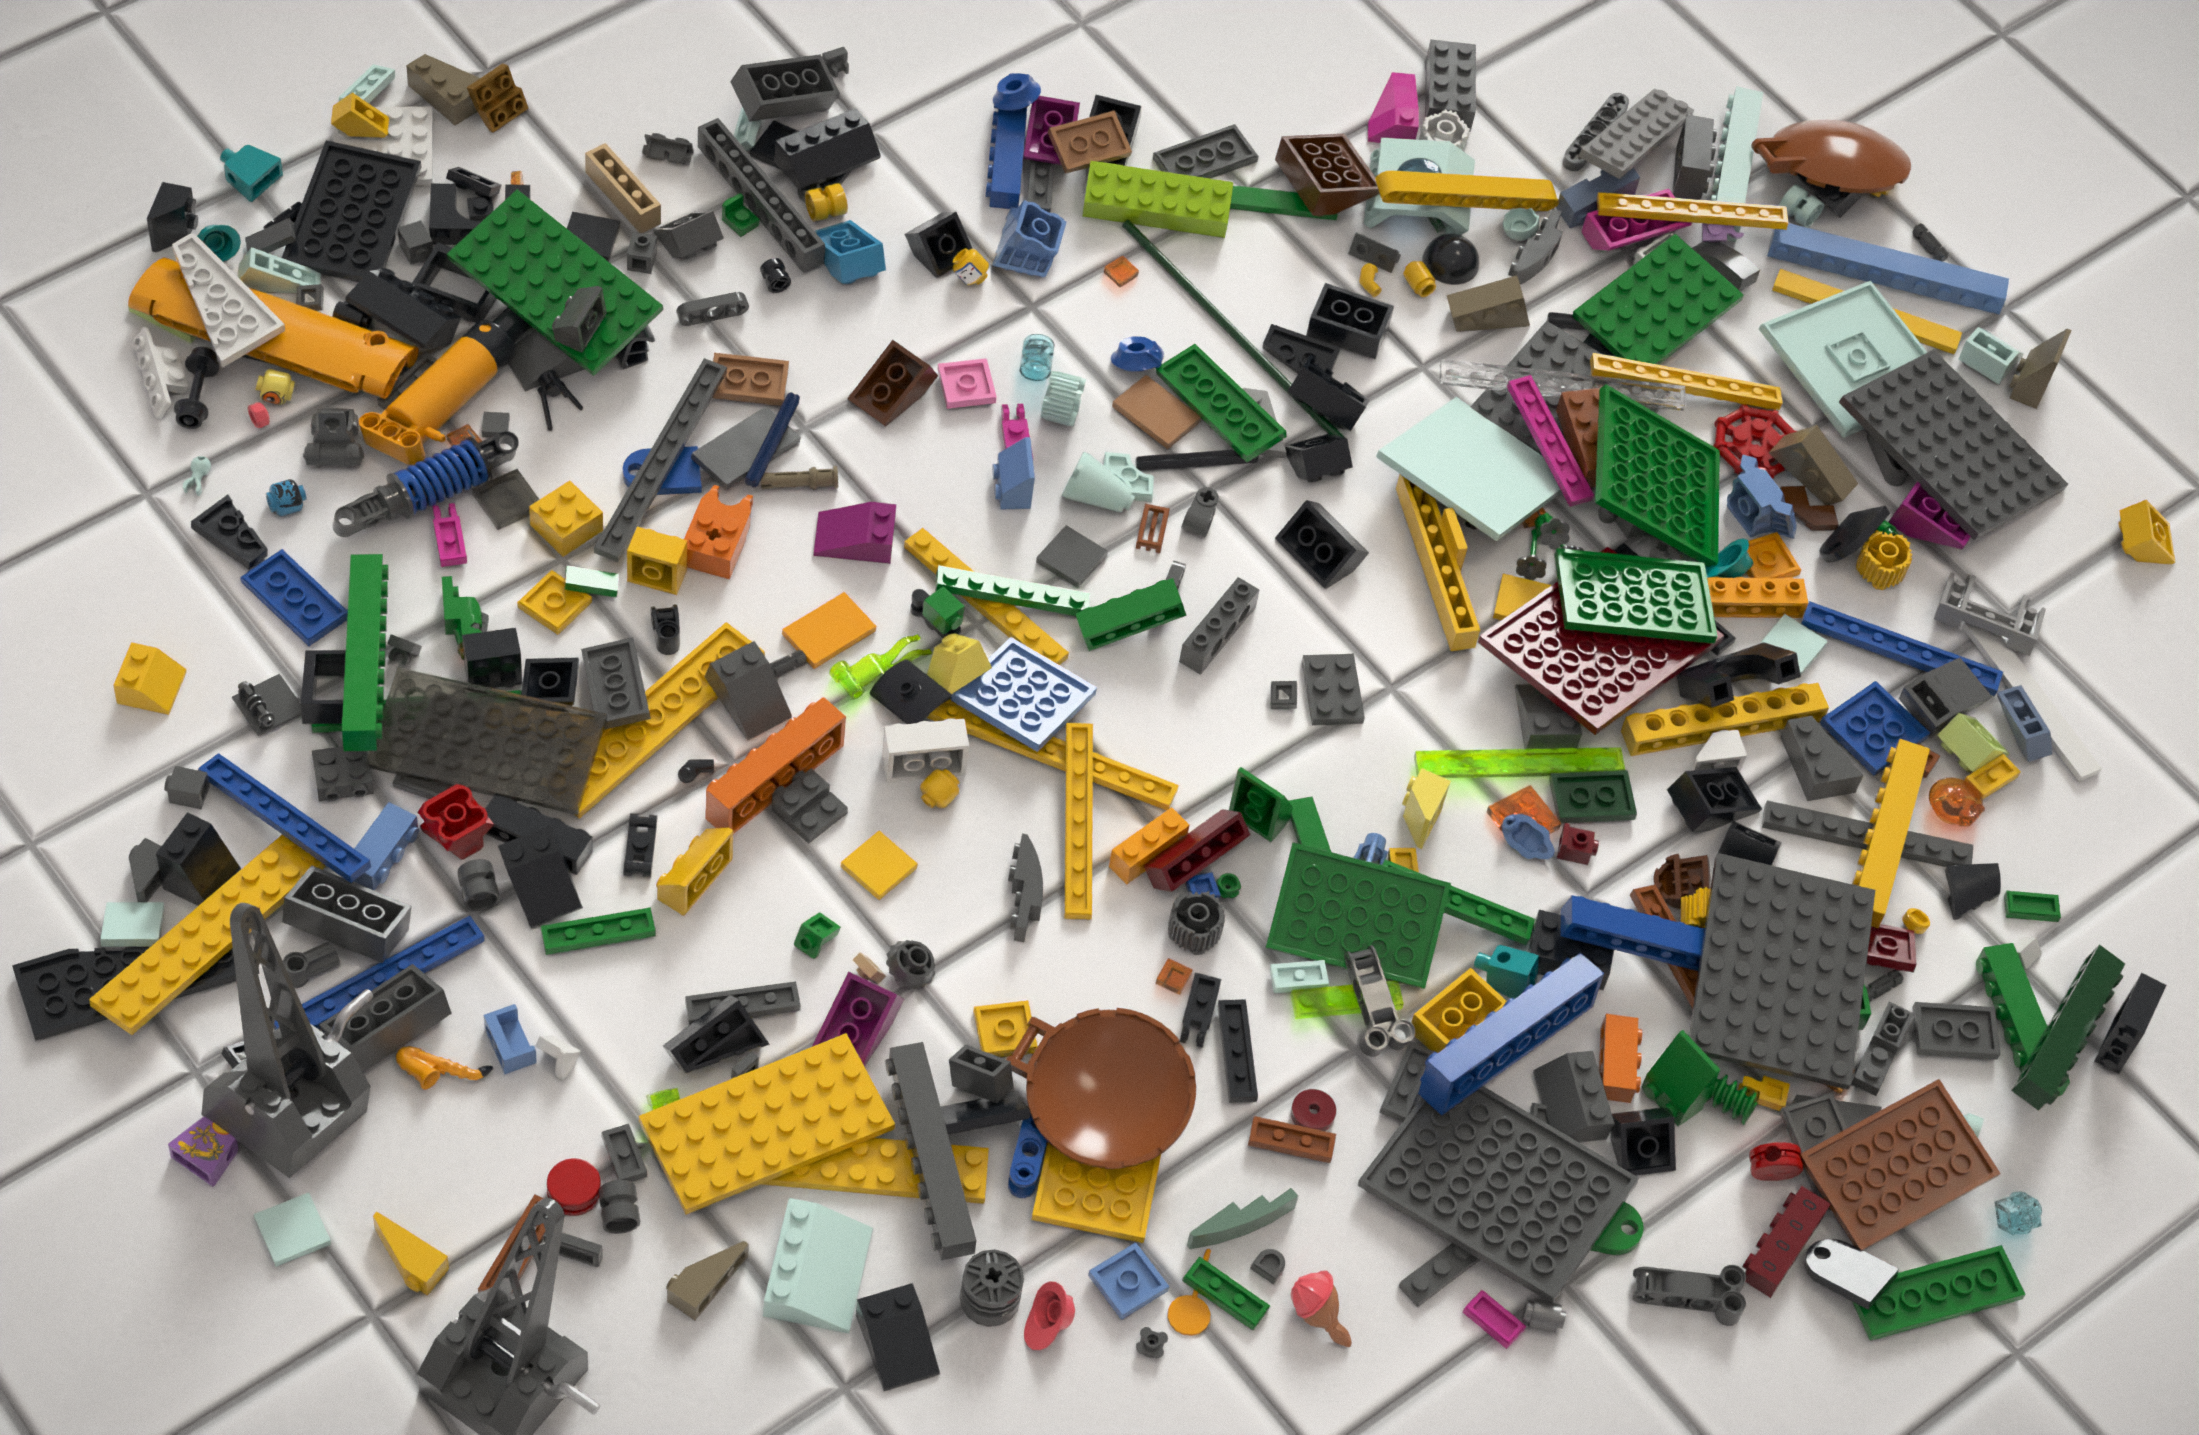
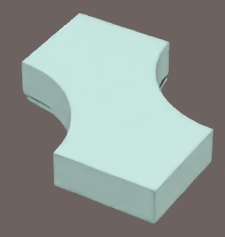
[1104,452,1154,502]

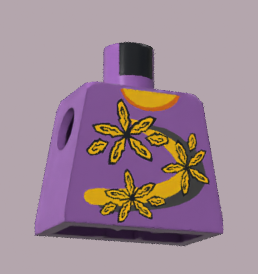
[168,1117,239,1187]

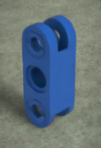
[1008,1113,1048,1198]

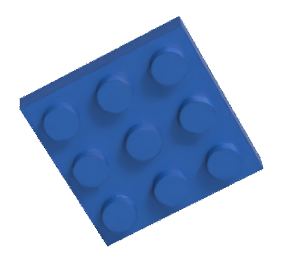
[1820,681,1930,776]

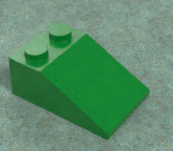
[1229,767,1293,842]
[1641,1030,1720,1127]

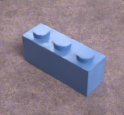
[354,802,419,891]

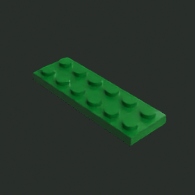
[1156,344,1287,463]
[1852,1245,2026,1341]

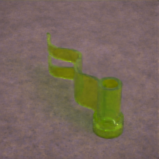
[829,634,933,700]

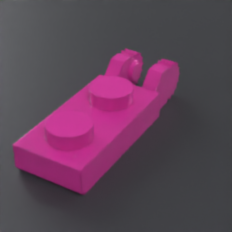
[1001,403,1033,457]
[432,503,467,567]

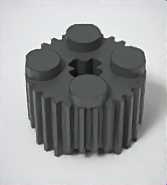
[1168,891,1225,955]

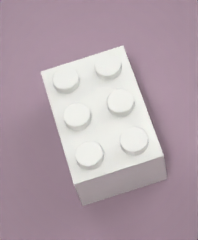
[882,719,969,783]

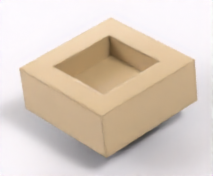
[853,952,886,984]

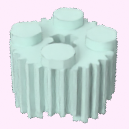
[1040,371,1086,427]

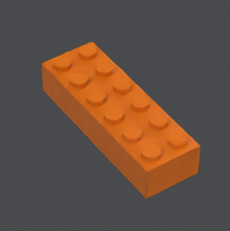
[705,697,846,834]

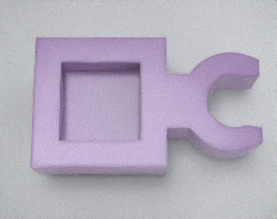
[1702,223,1744,242]

